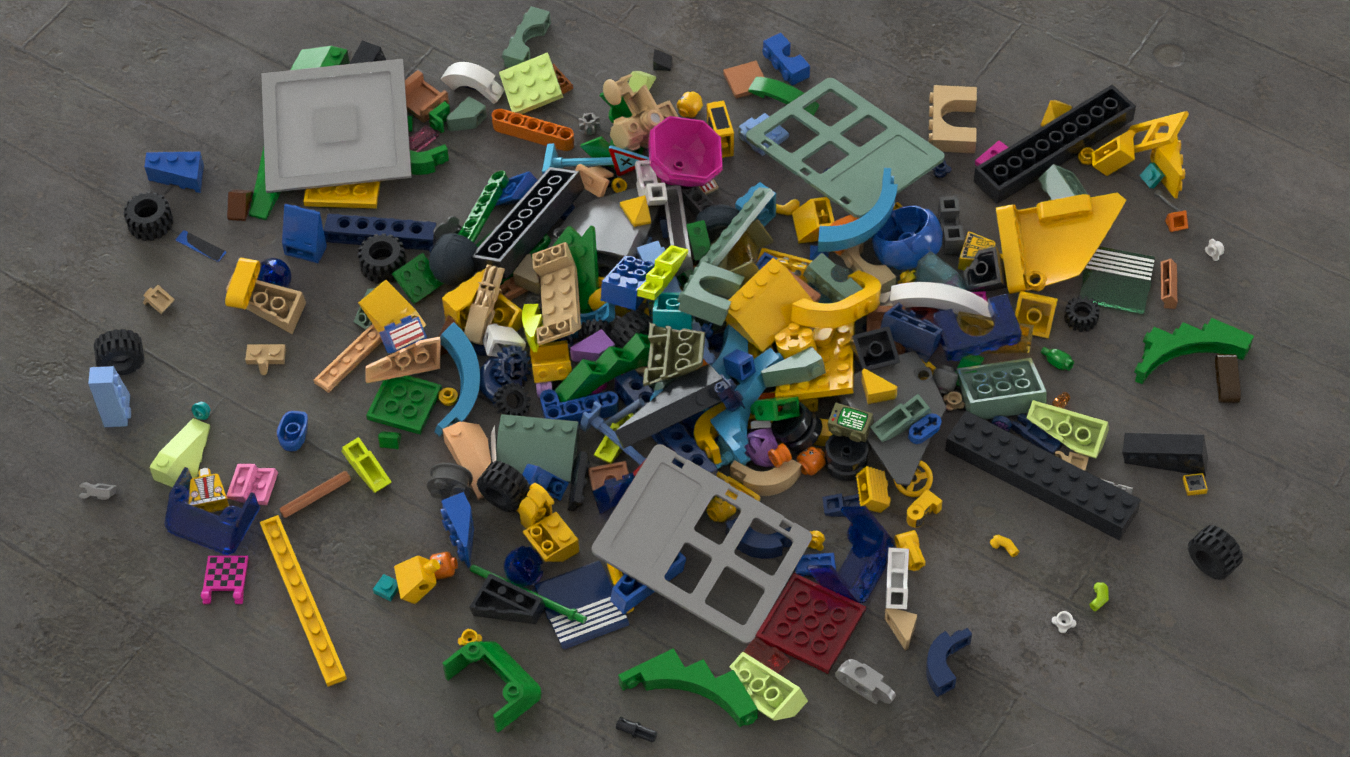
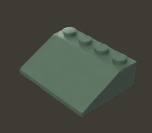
[956,358,1047,419]
[496,414,579,483]

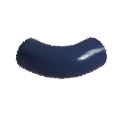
[479,356,502,404]

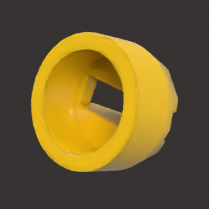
[611,178,627,193]

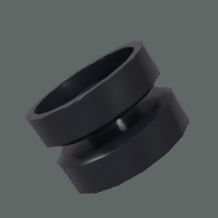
[772,402,823,452]
[825,434,869,481]

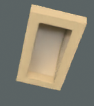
[885,608,917,650]

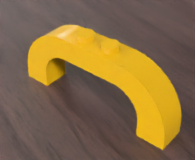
[791,270,881,328]

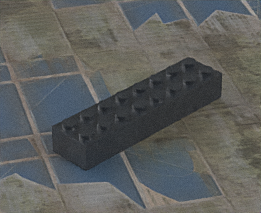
[471,167,585,279]

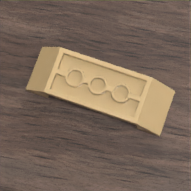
[532,242,581,346]

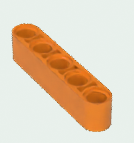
[492,109,575,151]

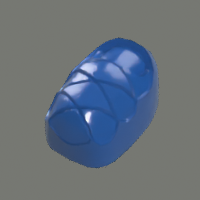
[277,411,308,452]

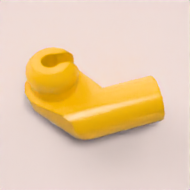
[776,199,800,216]
[990,535,1020,557]

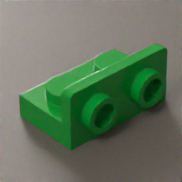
[686,220,711,261]

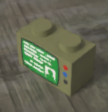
[828,403,874,442]

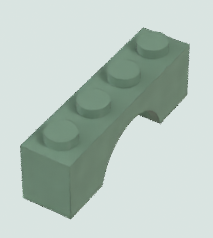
[502,6,551,68]

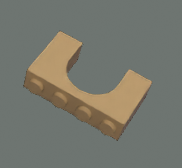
[928,85,977,153]

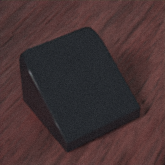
[653,49,672,71]

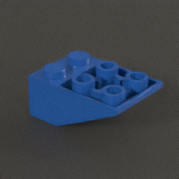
[282,204,327,263]
[601,256,655,310]
[440,492,474,568]

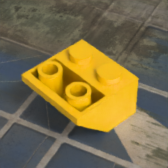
[1092,130,1135,176]
[792,197,834,244]
[523,512,579,562]

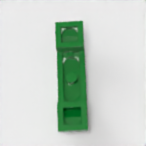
[748,77,819,116]

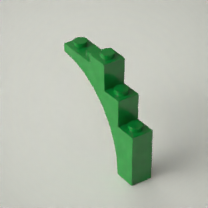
[1134,318,1254,384]

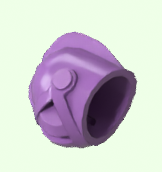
[744,428,778,467]

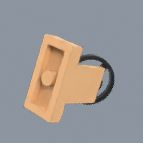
[575,164,617,197]

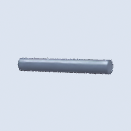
[598,398,644,433]

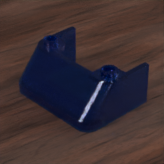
[164,467,260,555]
[806,506,895,603]

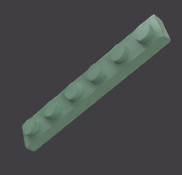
[696,187,775,267]

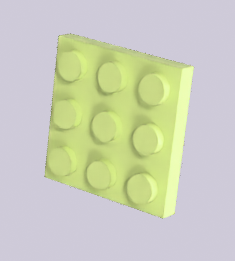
[499,52,564,114]

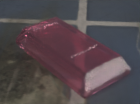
[409,125,439,152]

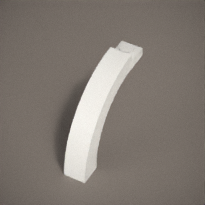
[879,282,995,328]

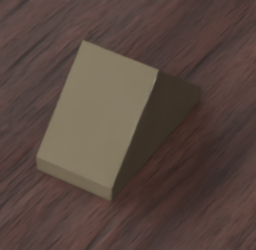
[513,254,541,294]

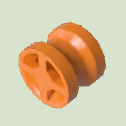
[768,443,792,468]

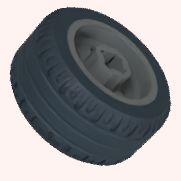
[695,205,740,245]

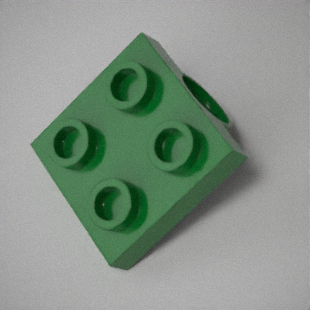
[392,253,444,305]

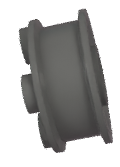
[427,463,473,500]

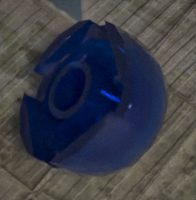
[257,258,292,288]
[503,546,543,587]

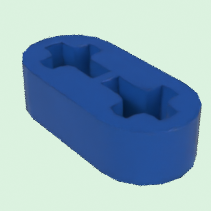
[908,414,941,444]

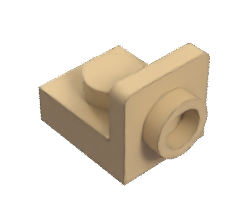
[143,285,175,314]

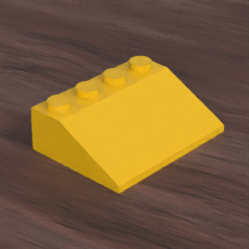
[725,257,814,353]

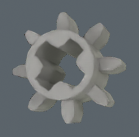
[579,113,600,135]

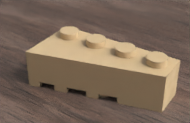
[226,275,306,334]

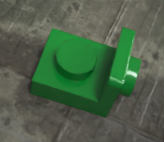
[429,101,450,133]

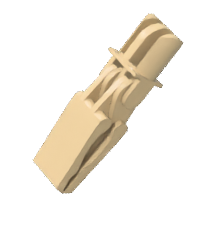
[464,264,505,345]

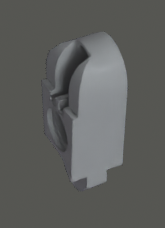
[835,659,896,704]

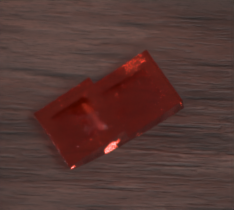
[743,636,790,674]

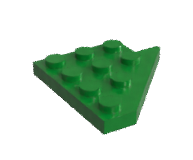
[552,226,599,314]

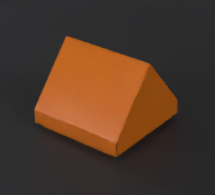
[1165,210,1188,232]

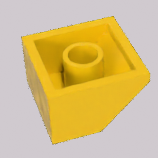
[1011,291,1058,339]

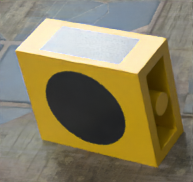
[707,101,734,158]

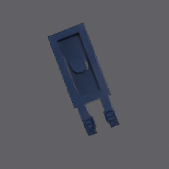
[1011,413,1064,455]

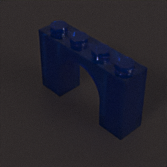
[933,294,1022,361]

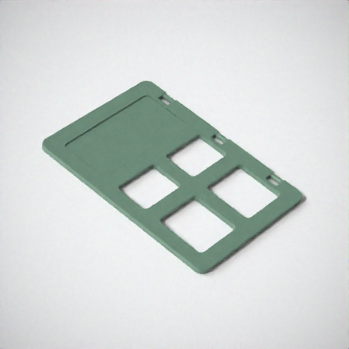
[746,78,945,218]

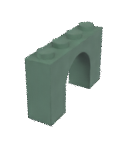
[677,261,745,326]

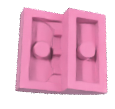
[226,464,278,505]

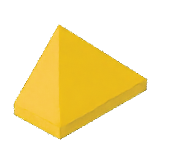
[1041,100,1072,127]
[620,195,651,227]

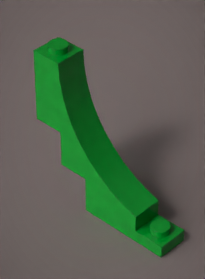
[555,333,650,402]
[618,648,758,727]

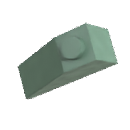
[761,346,826,387]

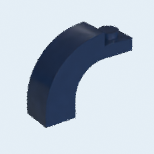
[726,518,793,559]
[926,628,972,697]

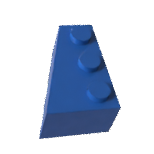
[144,151,204,193]

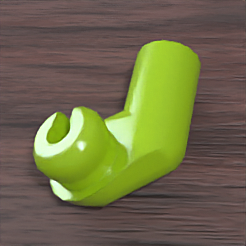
[1089,582,1109,611]

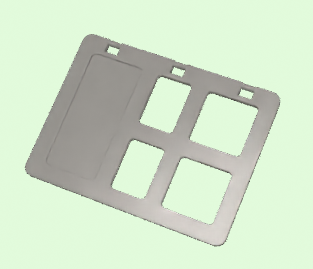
[591,444,812,644]

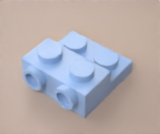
[738,113,789,156]

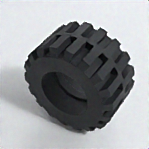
[124,192,173,241]
[358,233,406,284]
[609,309,653,349]
[94,329,145,376]
[476,461,530,512]
[1188,525,1243,580]

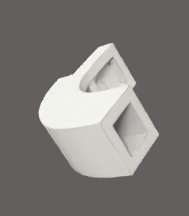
[440,62,505,104]
[635,160,668,206]
[886,548,909,609]

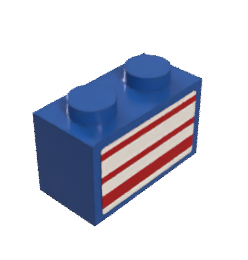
[379,315,427,354]

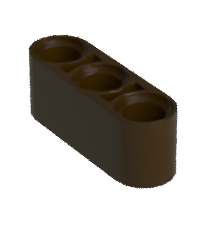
[1215,354,1241,403]

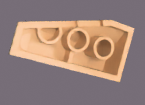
[366,337,441,383]
[443,421,491,500]

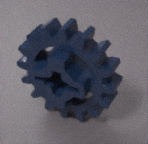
[492,346,532,386]

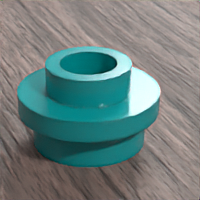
[191,402,211,420]

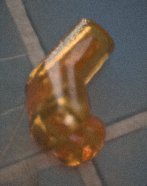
[1052,392,1071,409]

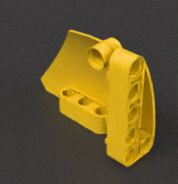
[996,193,1126,294]

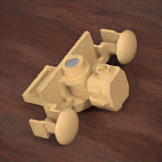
[603,74,679,183]

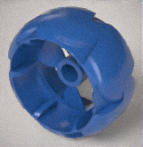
[871,206,943,270]

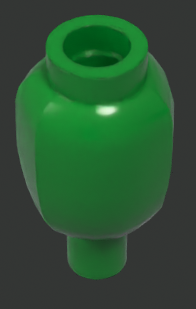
[1041,347,1074,371]

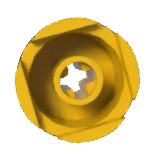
[775,322,817,359]

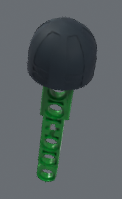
[429,171,509,286]

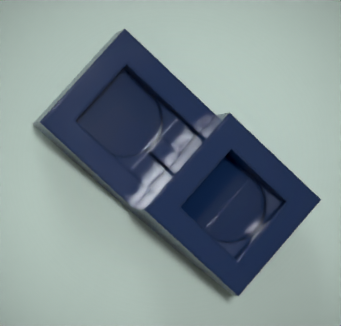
[822,493,866,517]

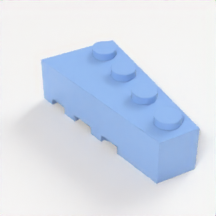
[88,366,131,427]

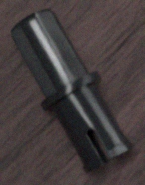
[616,717,658,742]

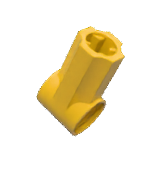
[894,530,926,571]

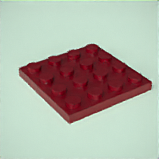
[755,573,866,674]

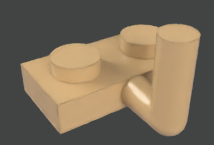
[245,344,286,375]

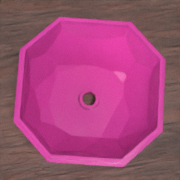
[649,116,723,187]

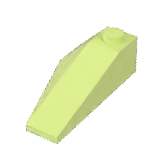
[1027,400,1109,459]
[149,418,210,493]
[729,652,808,721]

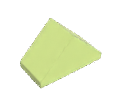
[628,71,656,93]

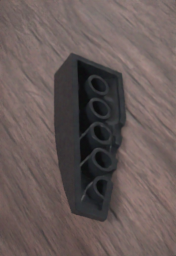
[615,364,723,449]

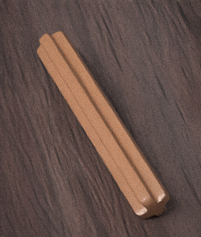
[280,471,351,518]

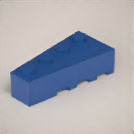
[610,552,686,614]

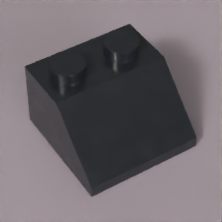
[849,326,900,371]

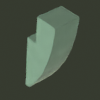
[870,394,932,442]

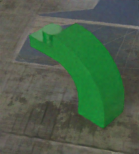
[410,144,449,175]

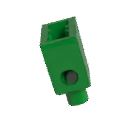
[750,397,800,421]

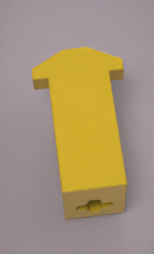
[519,483,554,529]

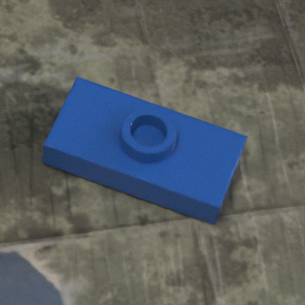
[795,553,836,576]

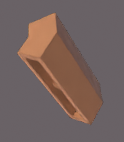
[1161,259,1177,309]

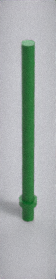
[470,564,587,624]

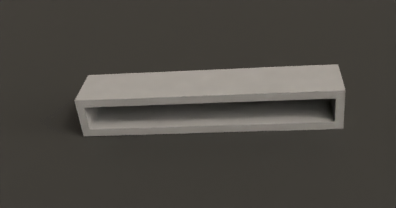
[665,185,694,276]

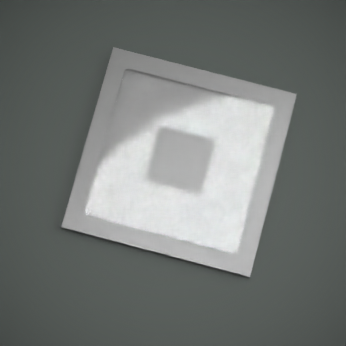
[261,59,412,193]

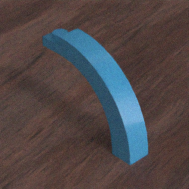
[818,168,898,252]
[434,322,480,436]

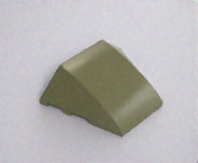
[643,323,705,386]

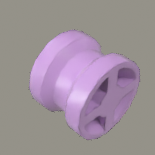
[536,381,552,398]

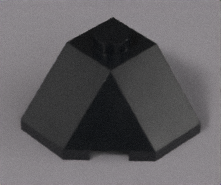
[963,246,1007,291]

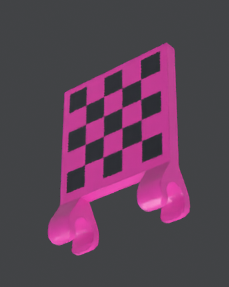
[201,556,249,604]

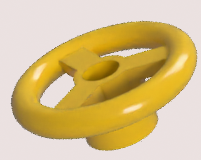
[894,460,933,497]

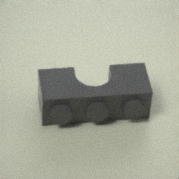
[938,196,964,255]

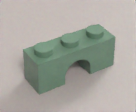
[803,253,863,303]

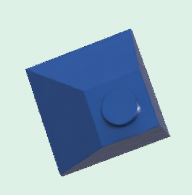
[495,171,538,206]

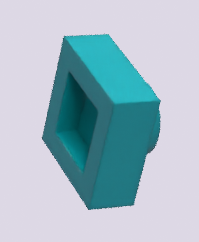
[1139,162,1165,189]
[373,574,399,602]

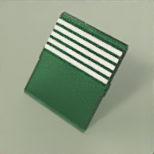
[1080,246,1155,314]

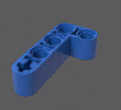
[540,389,619,424]

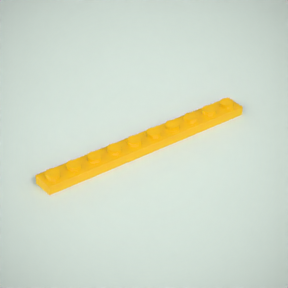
[260,515,347,687]

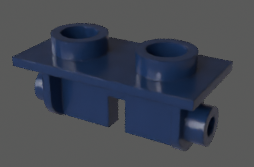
[715,374,745,412]

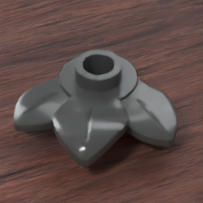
[433,216,462,244]

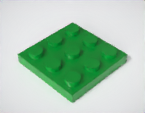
[366,375,442,435]

